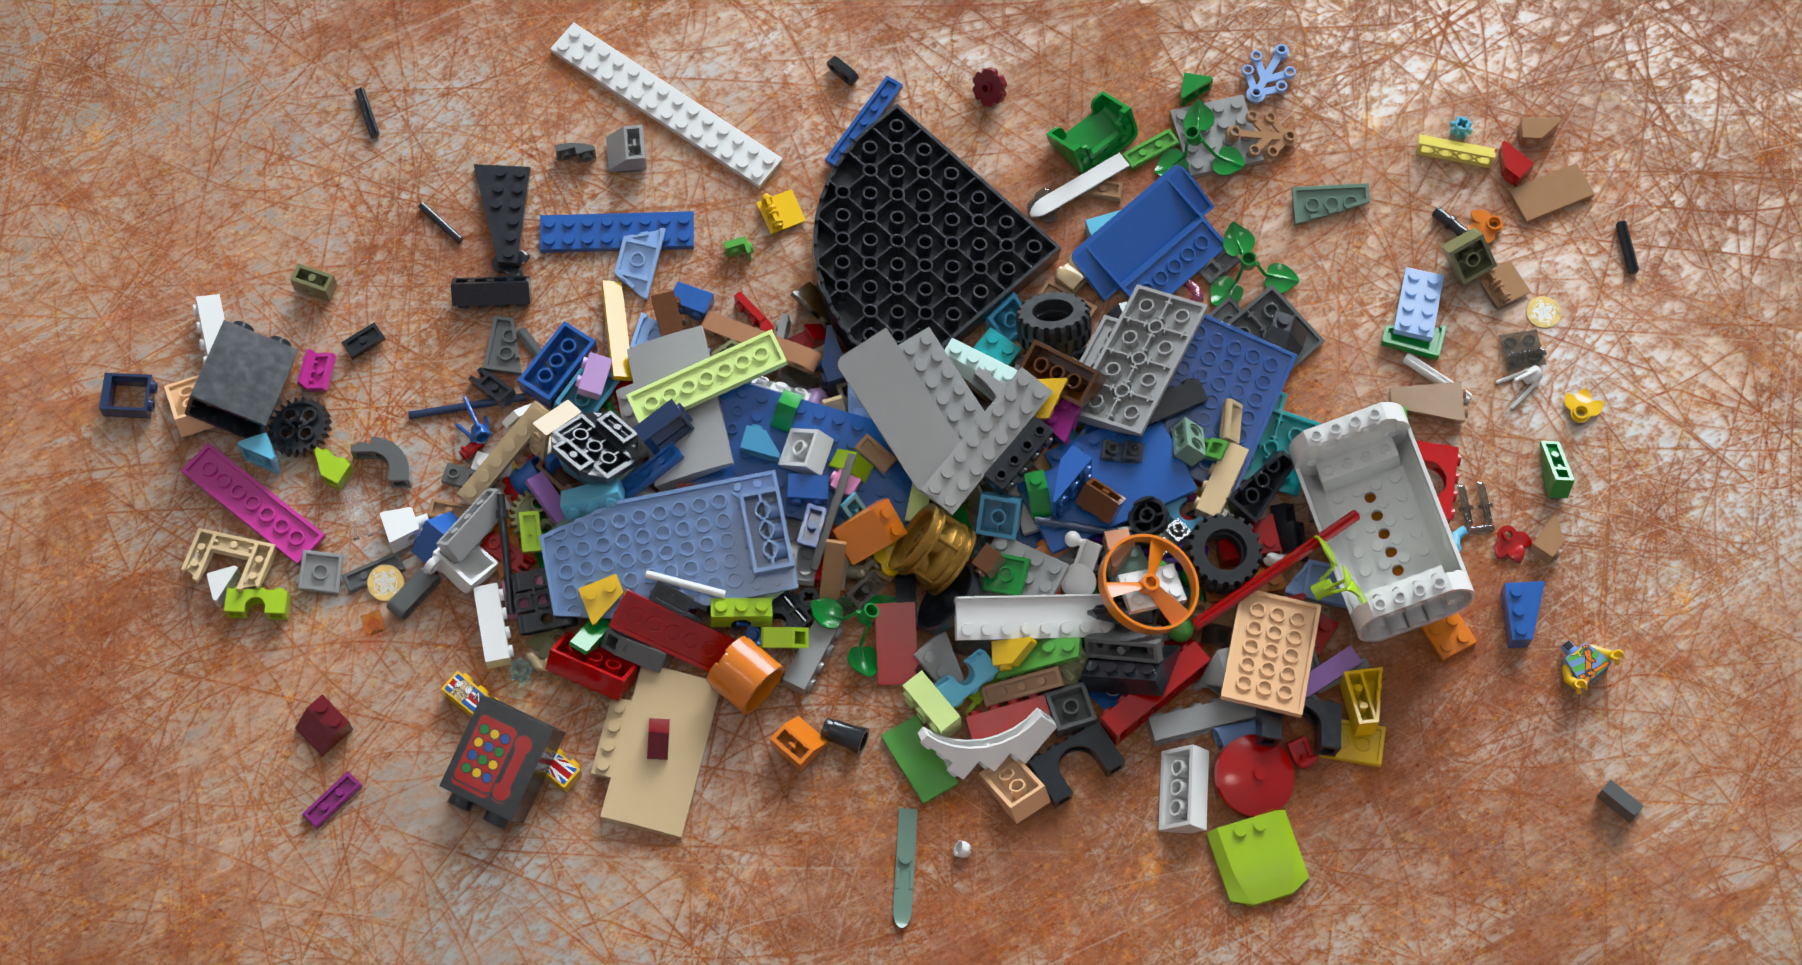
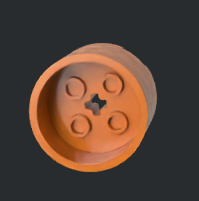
[707,636,785,715]

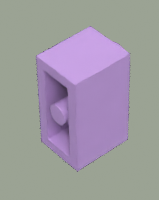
[575,352,613,400]

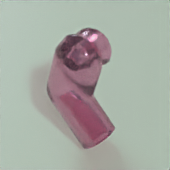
[1184,279,1204,302]

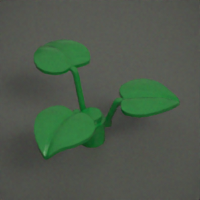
[1154,99,1245,176]
[1210,221,1300,306]
[810,595,896,677]

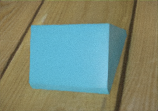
[237,432,281,475]

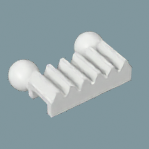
[1064,531,1103,572]

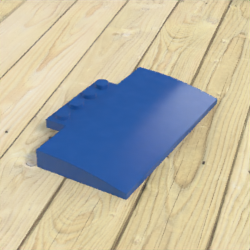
[1017,421,1198,555]

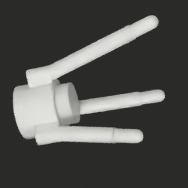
[1496,365,1543,410]

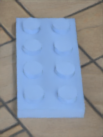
[1393,267,1444,342]

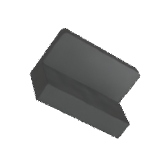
[1597,780,1644,823]

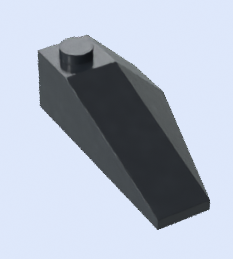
[1264,310,1307,355]

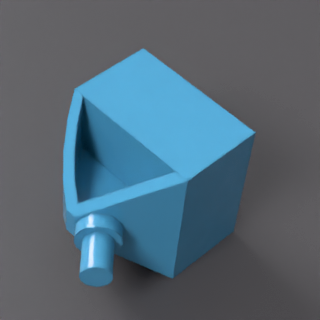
[976,491,1024,540]

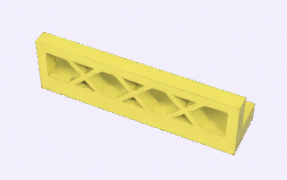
[1416,134,1496,169]

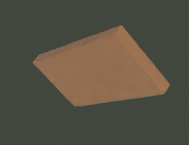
[1508,163,1595,224]

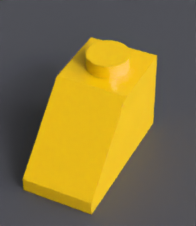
[991,637,1037,671]

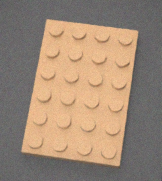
[1220,590,1321,718]

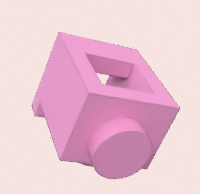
[829,468,861,499]

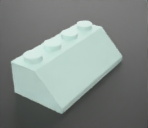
[945,338,1018,401]

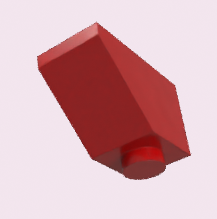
[1499,140,1534,187]

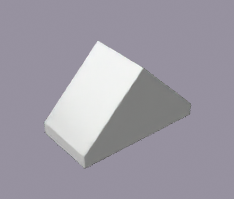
[207,566,242,608]

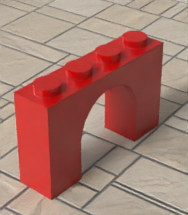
[1416,440,1462,525]

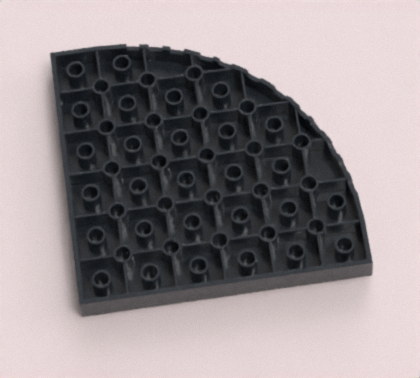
[812,104,1062,351]

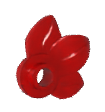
[1494,525,1532,563]

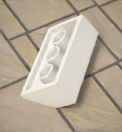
[1159,744,1209,833]

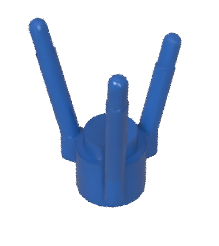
[455,396,492,444]
[736,622,761,646]

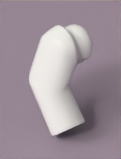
[1263,552,1288,567]

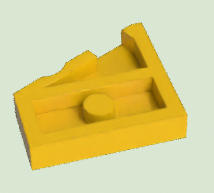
[1031,378,1068,420]

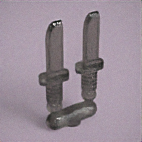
[1457,481,1495,535]

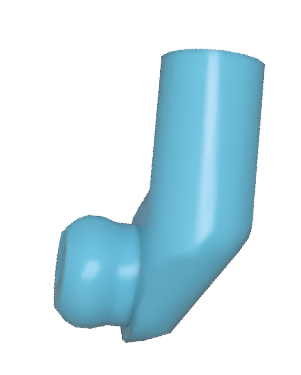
[1452,526,1468,552]

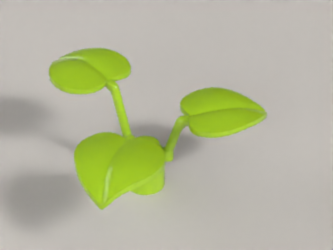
[1310,535,1367,604]

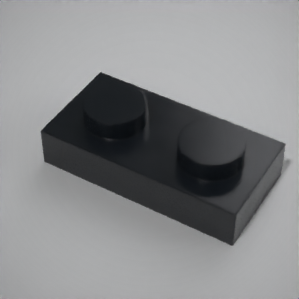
[341,322,386,360]

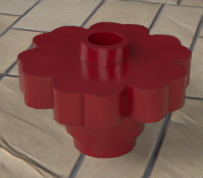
[972,67,1007,107]

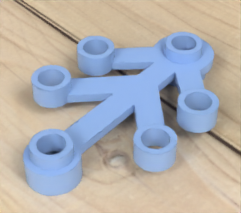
[1242,44,1296,104]

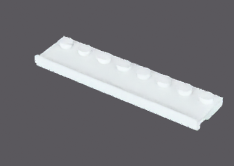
[954,594,1114,641]

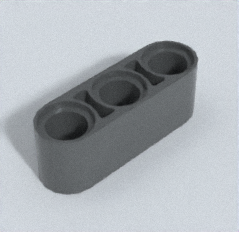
[386,566,441,621]

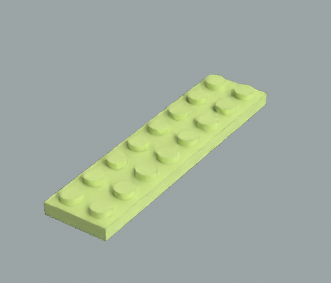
[626,329,788,423]

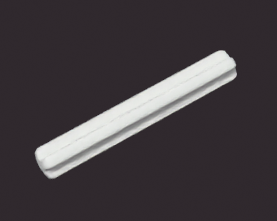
[1403,353,1472,404]

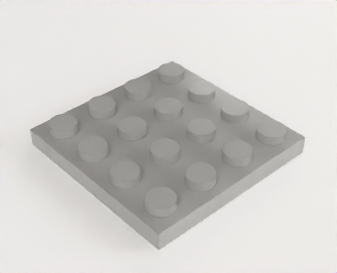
[1170,95,1264,178]
[975,537,1070,596]

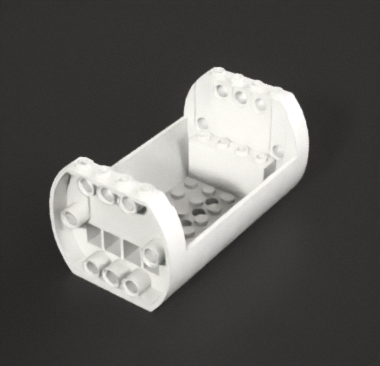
[1288,402,1476,642]

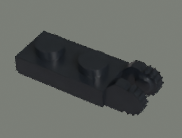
[468,367,516,407]
[649,580,708,623]

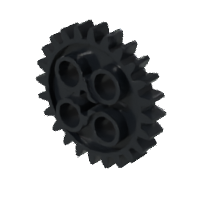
[267,397,332,458]

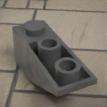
[600,628,667,673]

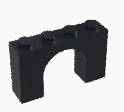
[1255,697,1342,757]
[1028,721,1125,809]

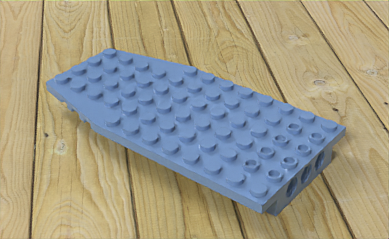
[539,470,799,619]

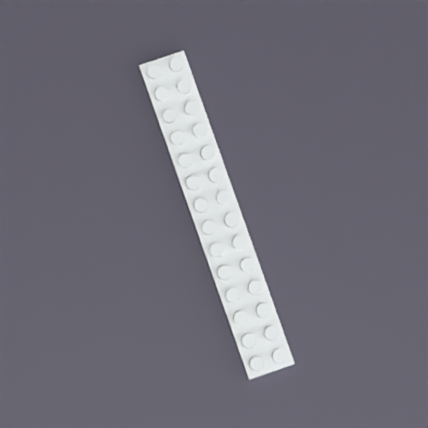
[550,22,783,189]

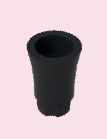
[821,718,870,755]

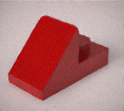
[787,324,826,349]

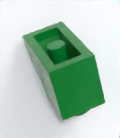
[1024,470,1052,520]

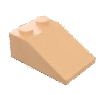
[164,375,215,438]
[979,755,1051,824]

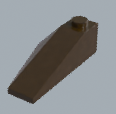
[790,282,839,337]

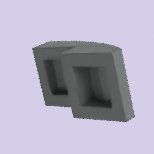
[1198,250,1241,284]

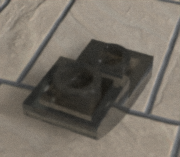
[1100,439,1145,463]
[1147,518,1191,560]

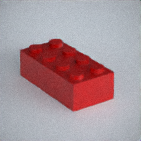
[545,631,639,701]

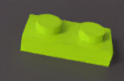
[518,511,542,553]

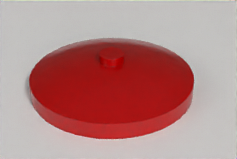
[1214,734,1295,818]

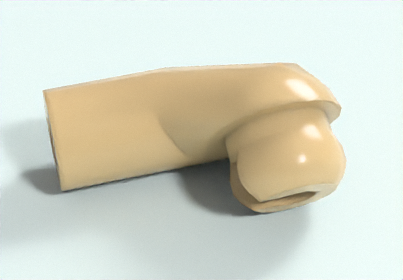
[526,651,549,672]

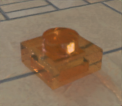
[360,609,386,636]

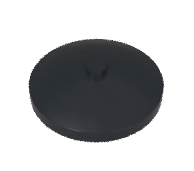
[918,562,980,635]

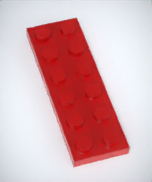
[609,589,737,672]

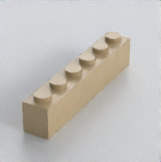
[457,401,549,505]

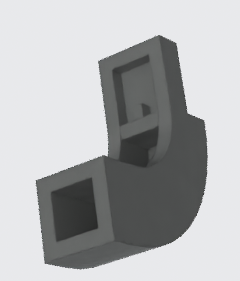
[351,437,412,488]

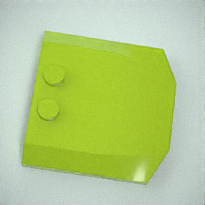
[1206,810,1309,907]

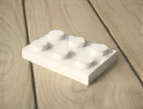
[1116,564,1187,615]

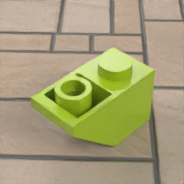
[315,447,353,491]
[761,627,809,649]

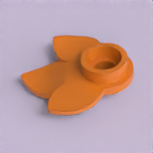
[1467,210,1503,244]

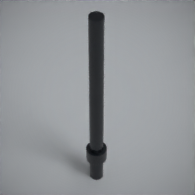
[496,494,515,615]

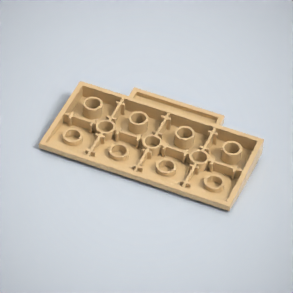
[591,666,720,839]

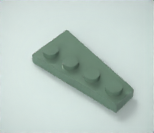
[1291,183,1370,226]

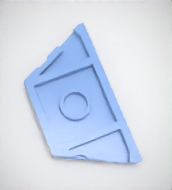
[614,228,666,301]
[1284,559,1347,609]

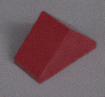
[647,718,670,760]

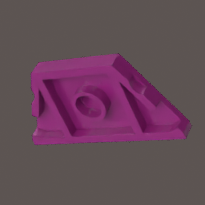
[1041,397,1083,445]

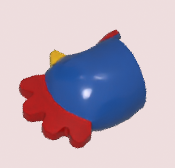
[502,453,540,502]

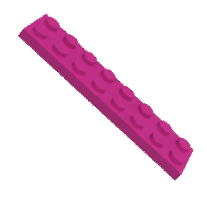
[181,442,326,566]

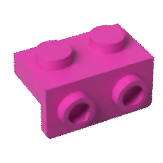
[297,349,337,392]

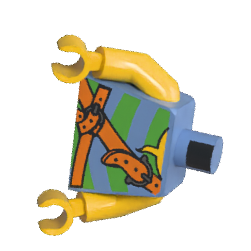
[1561,640,1625,695]

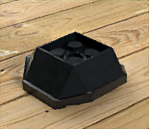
[551,411,638,485]

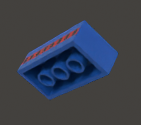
[518,321,598,410]

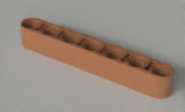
[700,311,822,374]

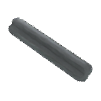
[516,327,551,369]

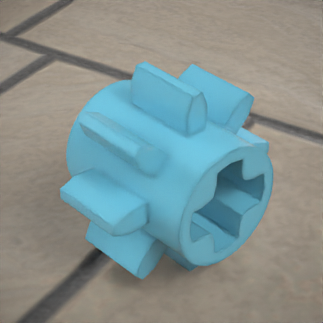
[1449,116,1473,140]

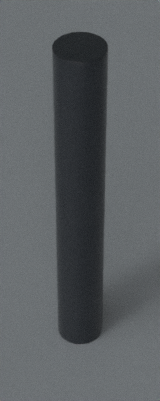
[418,202,463,243]

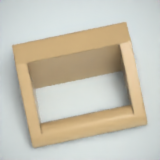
[1219,398,1243,445]

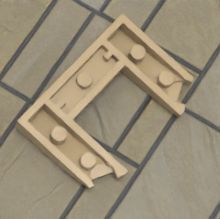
[181,528,277,592]

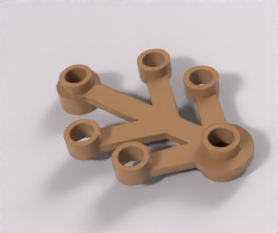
[1225,110,1298,159]

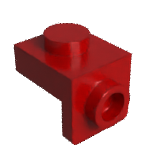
[1285,735,1319,769]

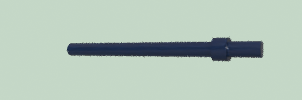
[408,393,527,419]
[1034,516,1138,536]

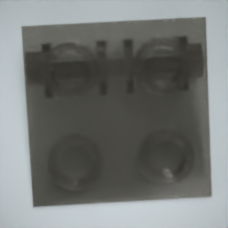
[1499,329,1547,371]

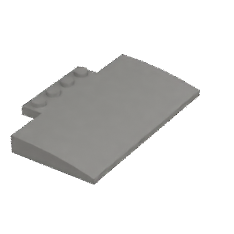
[1077,284,1209,436]
[616,326,734,492]

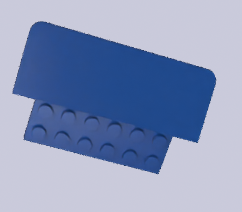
[1071,165,1224,303]

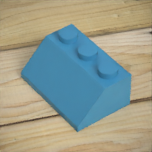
[552,368,621,413]

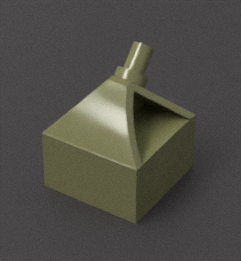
[1441,227,1497,285]

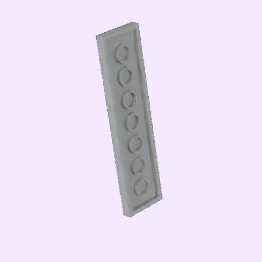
[920,367,1053,516]

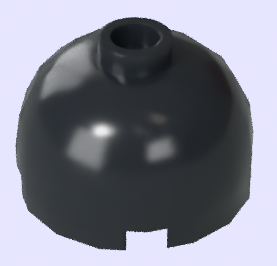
[1128,496,1170,536]

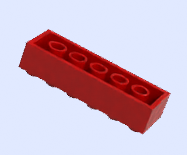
[1100,641,1211,746]

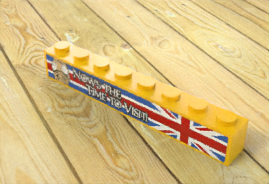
[441,671,582,794]

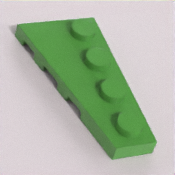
[998,637,1082,681]

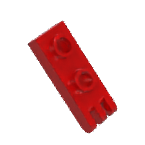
[480,531,536,573]

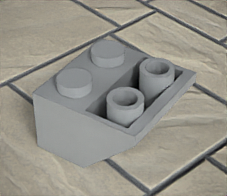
[606,124,647,172]

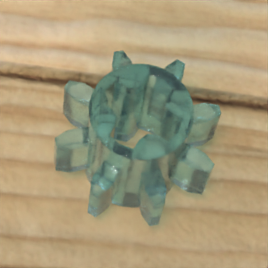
[508,657,534,684]

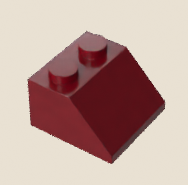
[295,694,353,757]

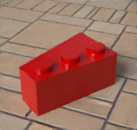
[1216,513,1282,568]

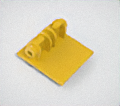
[756,189,806,234]

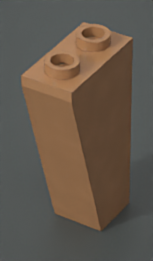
[1389,382,1468,424]

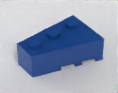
[1500,581,1545,648]

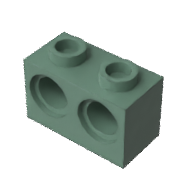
[1172,417,1206,467]

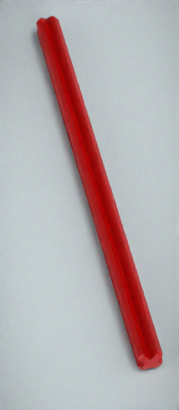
[1192,510,1360,630]

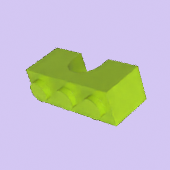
[224,586,291,620]
[710,598,772,627]

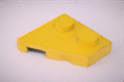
[578,574,624,626]

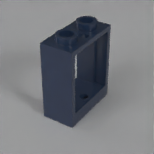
[99,373,158,419]
[633,399,695,455]

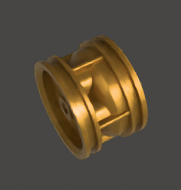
[890,503,976,595]

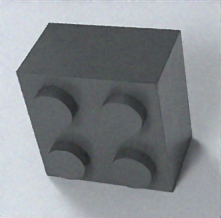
[1045,682,1097,738]

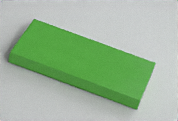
[881,715,959,805]

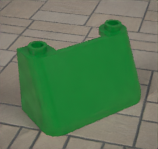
[1046,91,1138,174]

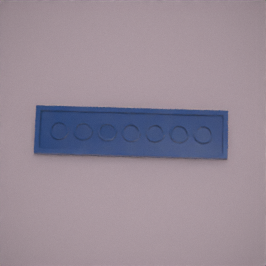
[540,211,694,253]

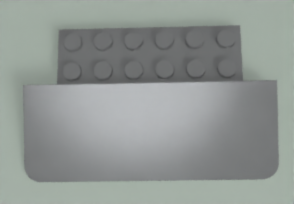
[838,327,985,491]

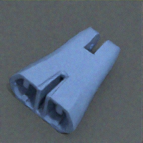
[1212,719,1256,752]

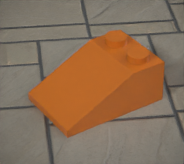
[832,498,908,566]

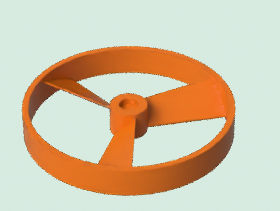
[1098,534,1199,635]

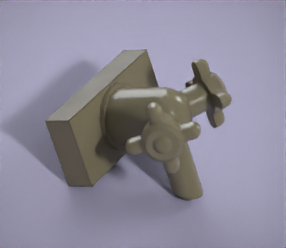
[841,555,880,591]

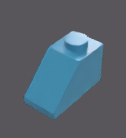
[740,424,780,463]

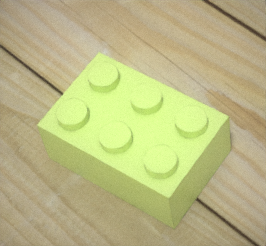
[902,670,962,738]

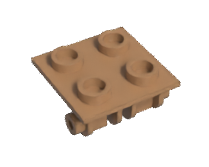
[1477,261,1531,309]

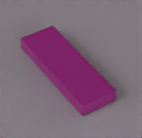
[302,771,363,829]

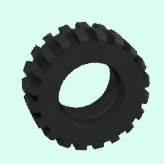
[1016,292,1092,355]
[1183,513,1263,594]

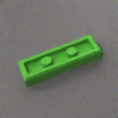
[1122,128,1180,171]

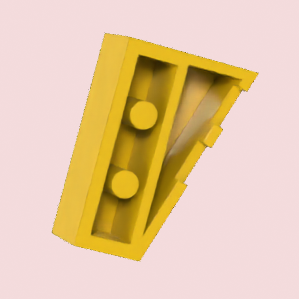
[1339,667,1383,737]

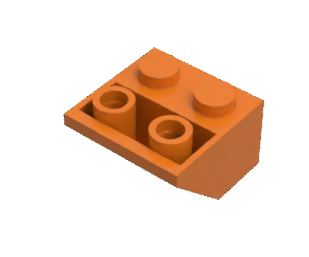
[770,716,829,772]

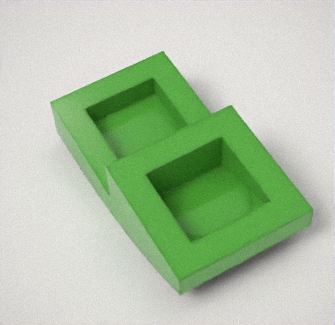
[1203,437,1229,461]

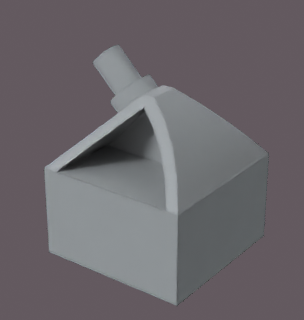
[1193,647,1229,696]

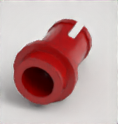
[459,442,485,460]

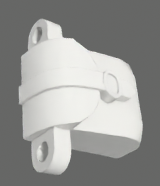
[424,545,499,593]

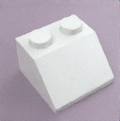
[778,428,834,475]

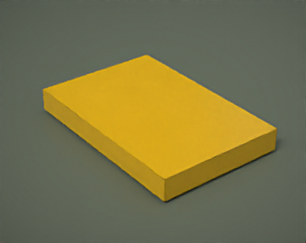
[1319,719,1386,768]

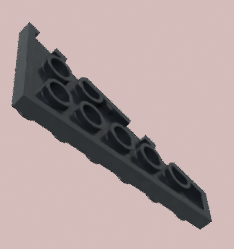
[474,164,531,267]

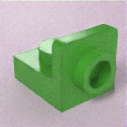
[723,236,754,261]

